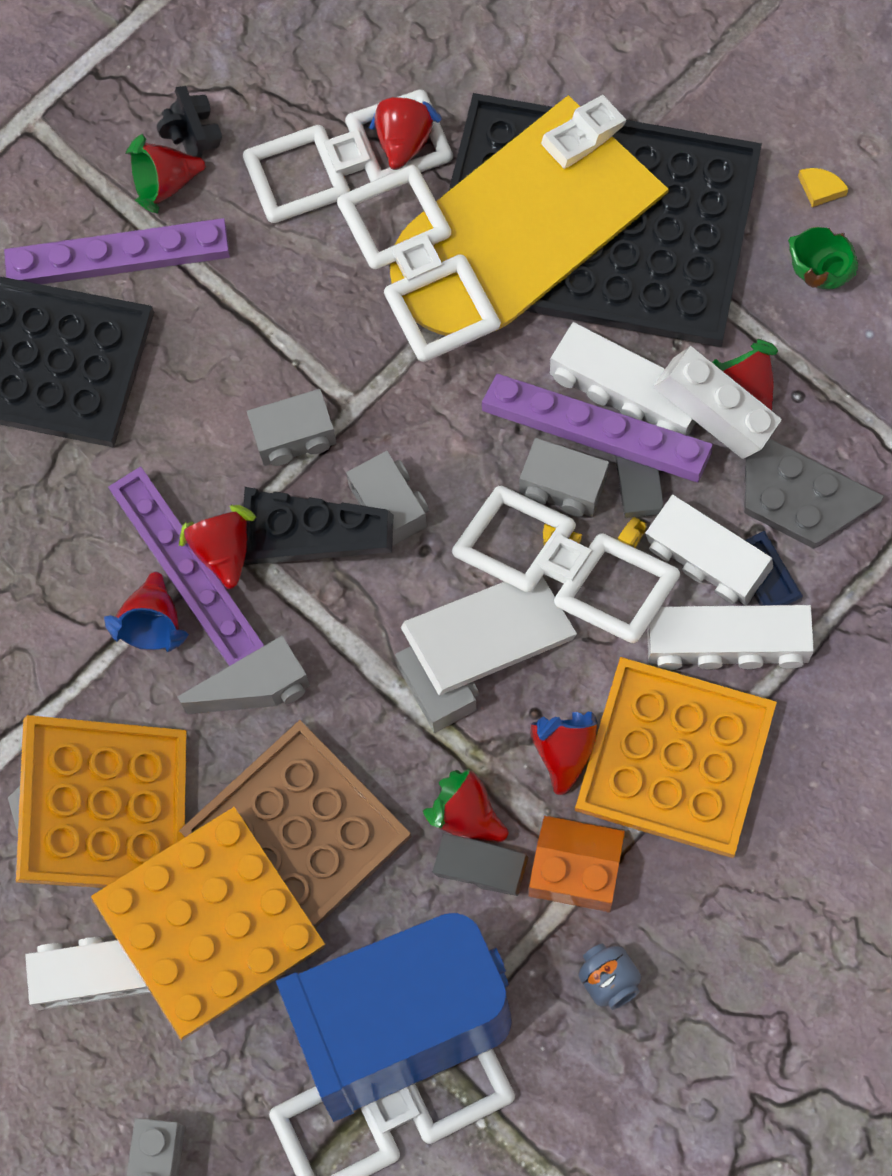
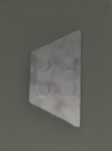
[744,438,884,549]

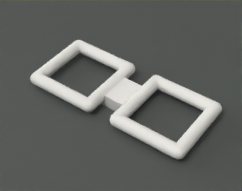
[243,89,453,223]
[337,165,501,362]
[452,486,680,643]
[269,1048,515,1176]

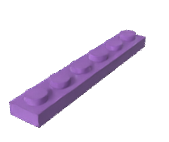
[4,218,230,284]
[482,374,713,483]
[108,466,264,666]

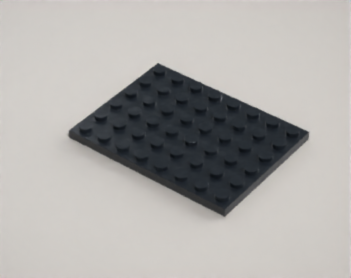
[449,93,762,347]

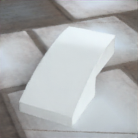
[541,95,626,169]

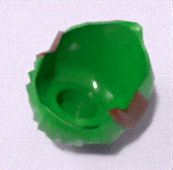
[788,227,859,290]

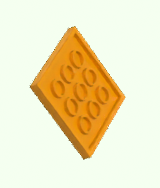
[575,657,777,858]
[16,715,186,888]
[91,807,325,1041]

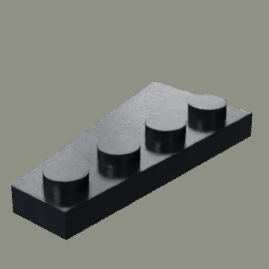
[243,487,394,565]

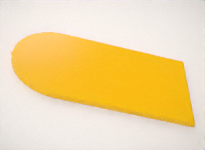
[390,95,669,336]

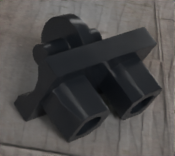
[156,86,222,158]

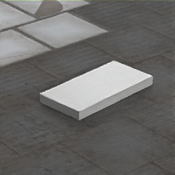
[401,576,577,696]

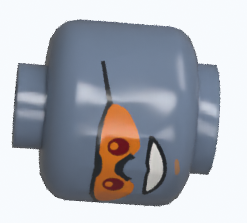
[578,943,641,1010]

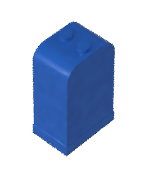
[276,913,512,1122]

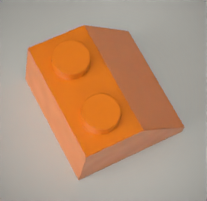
[529,815,625,912]

